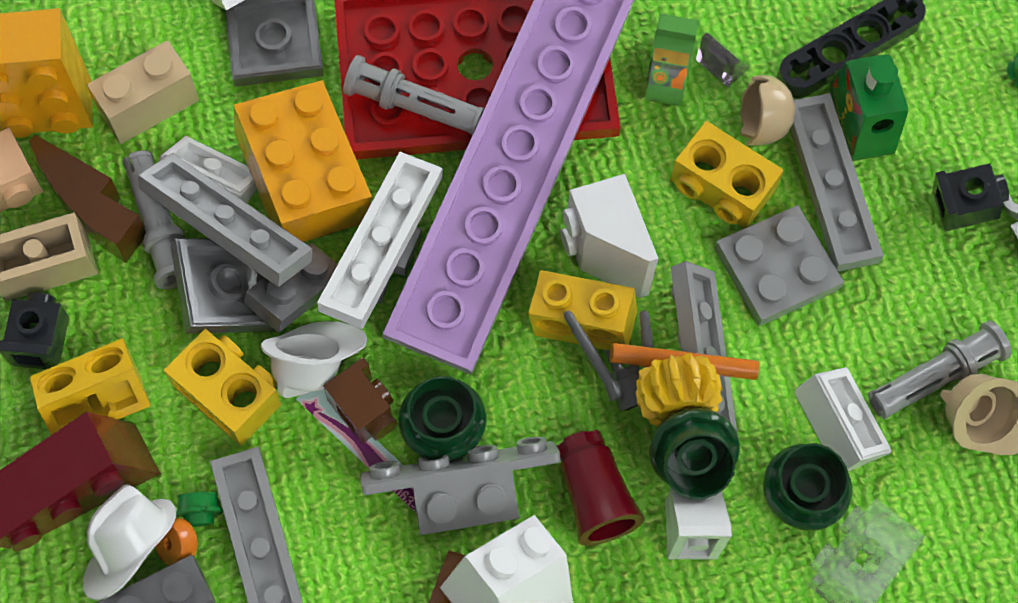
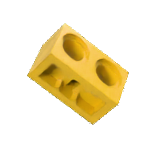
[670,121,784,229]
[528,270,637,351]
[164,328,282,446]
[30,338,151,435]

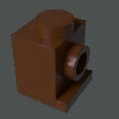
[323,357,398,444]

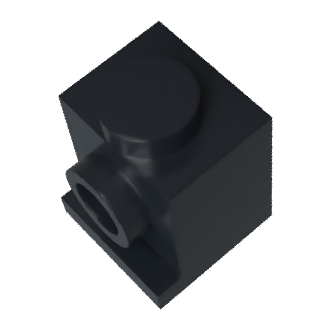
[932,163,1009,232]
[0,292,69,370]

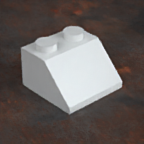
[560,174,658,298]
[440,515,573,603]

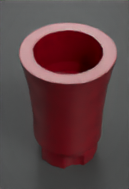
[556,430,645,546]

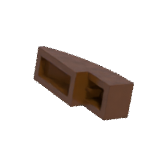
[29,134,146,263]

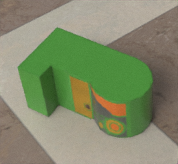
[645,14,699,106]

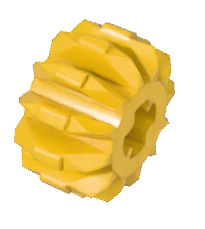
[635,353,722,425]

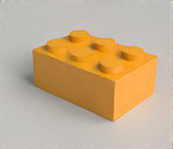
[0,8,93,138]
[234,80,372,242]

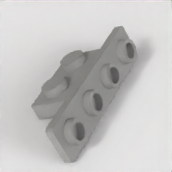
[360,437,561,535]

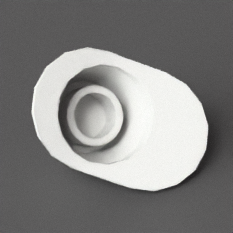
[261,321,367,398]
[83,484,176,601]

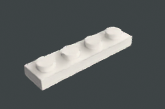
[317,152,443,329]

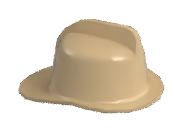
[940,374,1018,455]

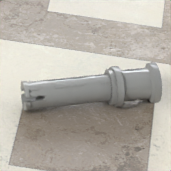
[343,55,484,135]
[123,151,186,289]
[868,320,1012,419]

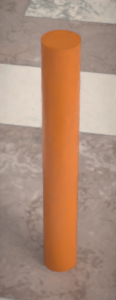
[610,343,759,380]

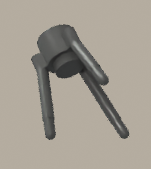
[564,310,653,412]

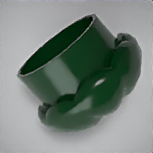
[398,376,487,461]
[649,407,740,500]
[763,443,852,531]

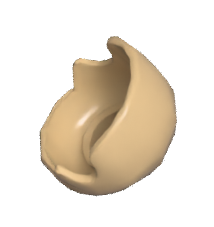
[740,75,795,145]

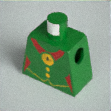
[829,54,908,161]

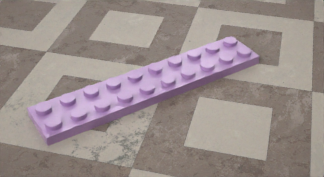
[383,0,635,375]

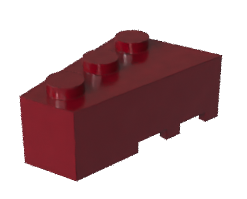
[0,411,161,551]

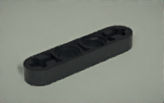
[776,0,926,98]

